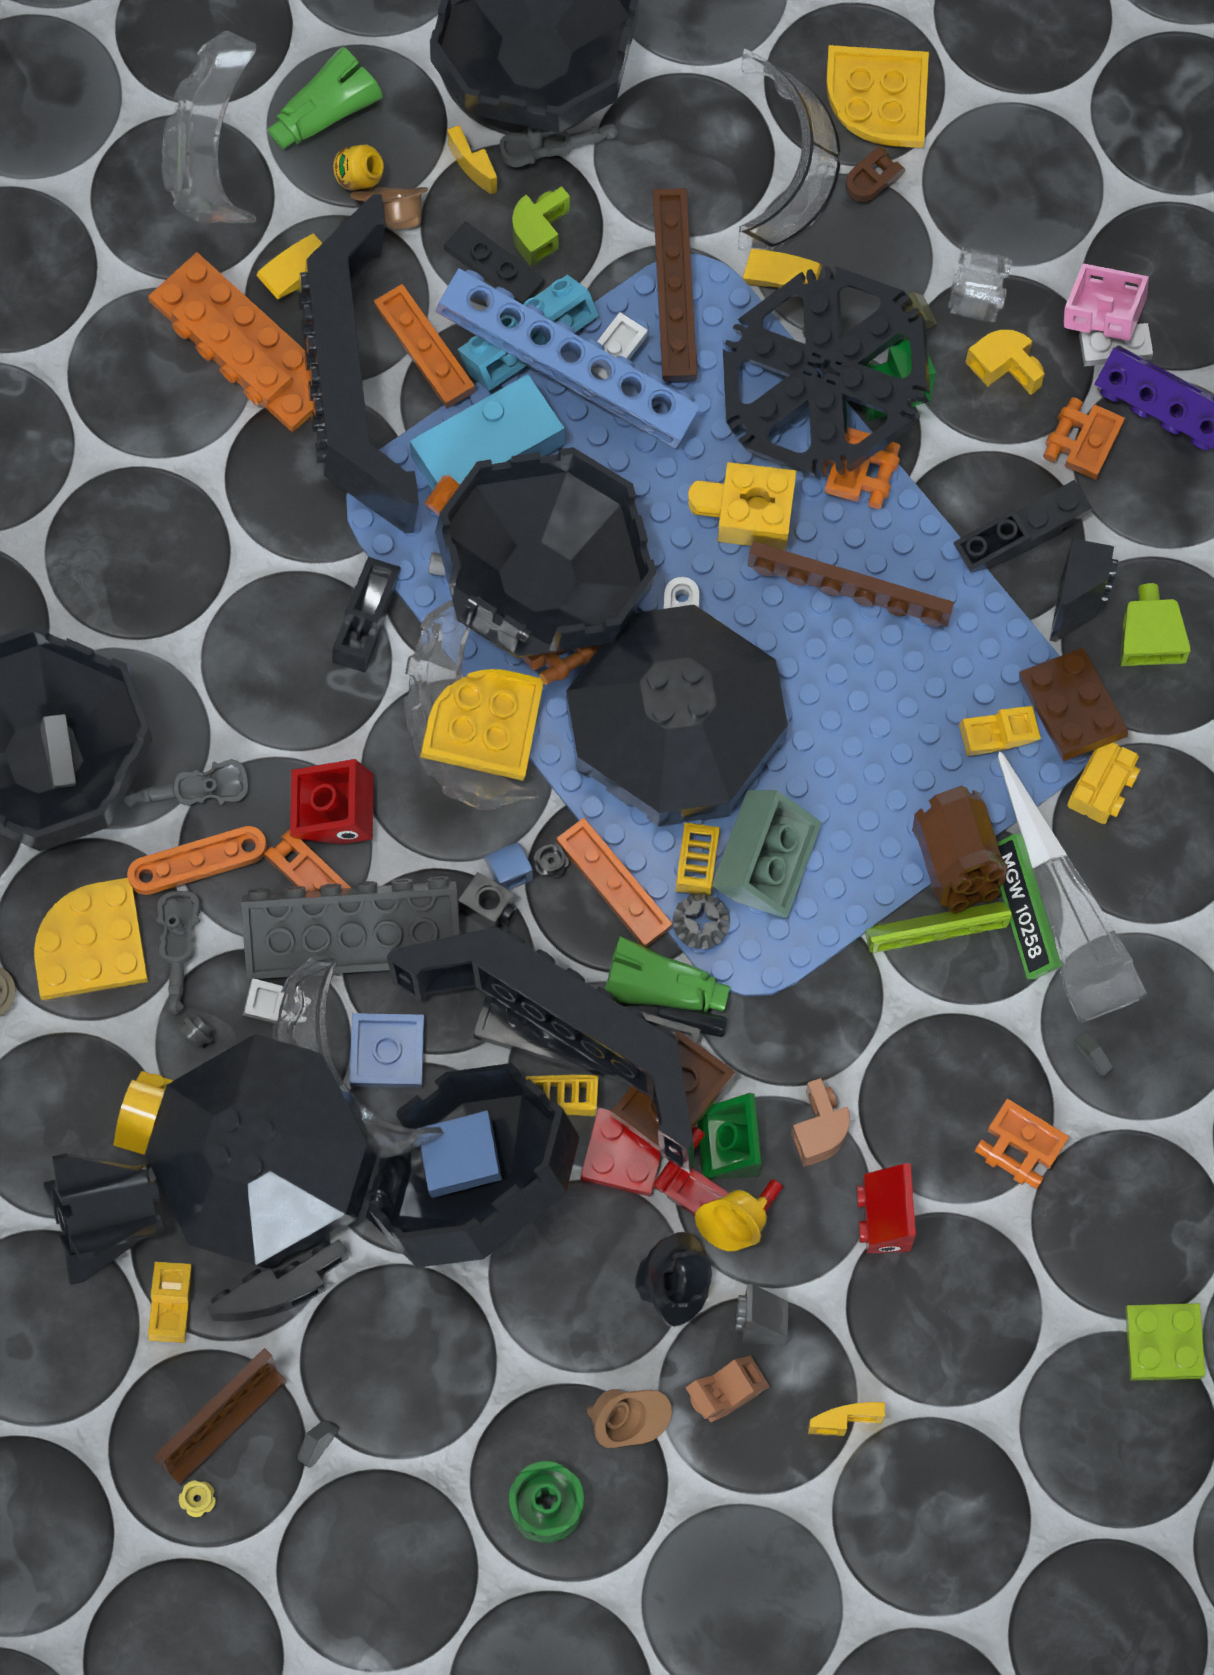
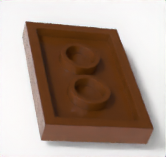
[1019,648,1128,761]
[611,1030,736,1151]

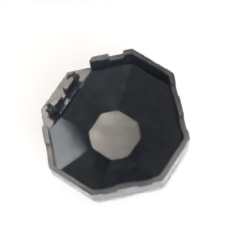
[430,0,639,133]
[435,447,657,658]
[566,604,788,826]
[0,624,153,851]
[145,1034,379,1269]
[366,1063,580,1268]

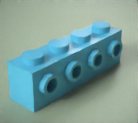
[458,274,599,391]

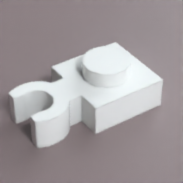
[243,978,310,1025]

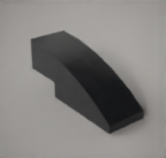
[332,557,401,673]

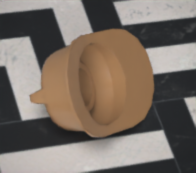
[350,187,428,229]
[587,1389,672,1448]

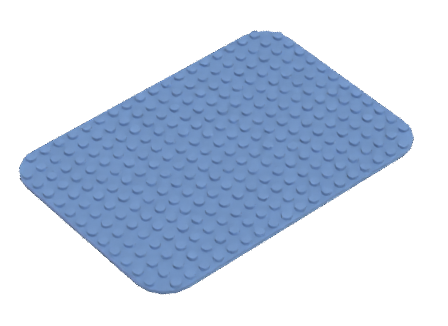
[346,254,1095,997]

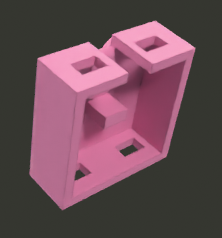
[1064,263,1149,341]

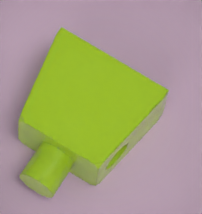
[1119,583,1191,666]

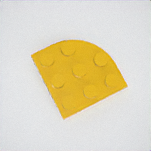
[826,45,929,148]
[420,669,543,781]
[34,878,148,1000]

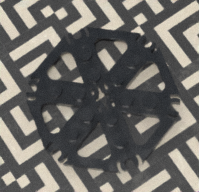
[723,266,930,478]

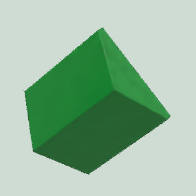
[698,1093,761,1180]

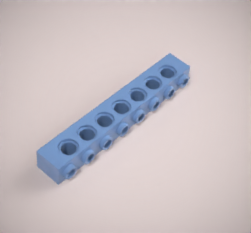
[435,268,700,449]

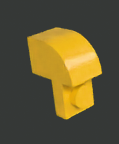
[966,330,1045,395]
[113,1071,174,1155]

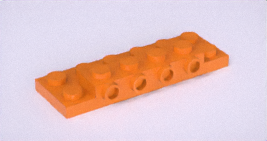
[148,252,314,433]

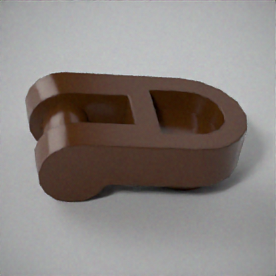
[845,146,905,202]

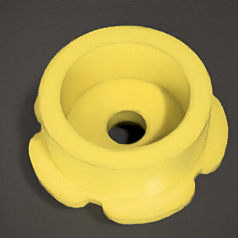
[179,1480,216,1517]

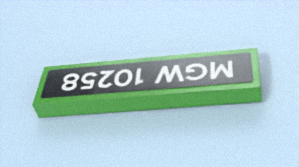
[997,834,1062,980]

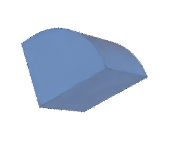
[483,842,533,890]

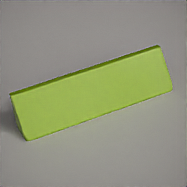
[865,902,1012,953]

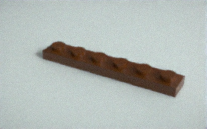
[652,188,697,382]
[748,541,954,627]

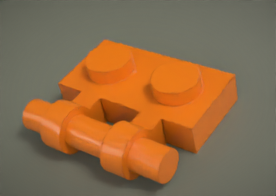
[1043,397,1125,480]
[824,427,900,509]
[974,1098,1069,1190]

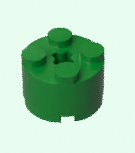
[509,1461,584,1543]

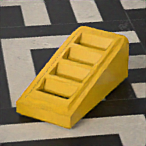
[675,823,720,896]
[526,1075,598,1116]

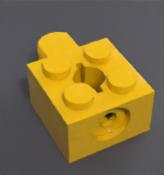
[688,462,796,550]

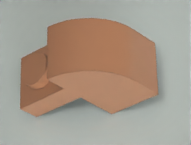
[791,1078,850,1167]
[685,1355,770,1422]

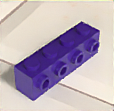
[1094,345,1214,451]

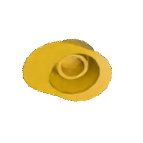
[695,1190,767,1251]

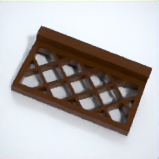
[154,1348,287,1486]

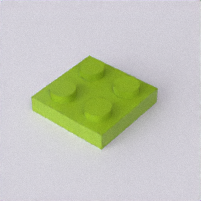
[1125,1303,1205,1381]

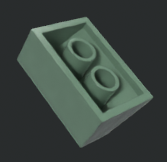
[712,790,822,918]

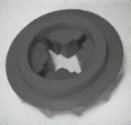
[673,892,730,949]

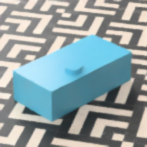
[410,374,565,490]

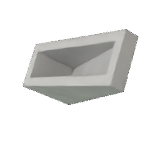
[40,714,76,789]

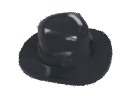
[635,1232,712,1326]

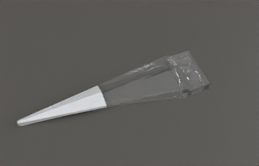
[998,751,1147,1024]

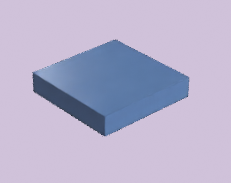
[349,1013,424,1088]
[418,1110,502,1198]

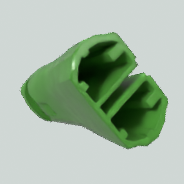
[267,47,383,149]
[605,936,730,1012]

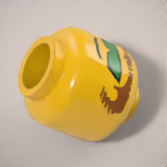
[333,144,384,191]

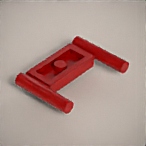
[652,1127,783,1216]

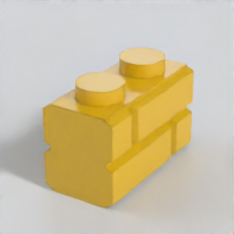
[1067,742,1141,824]

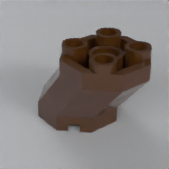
[912,786,1007,914]

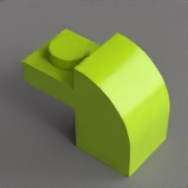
[512,186,570,267]

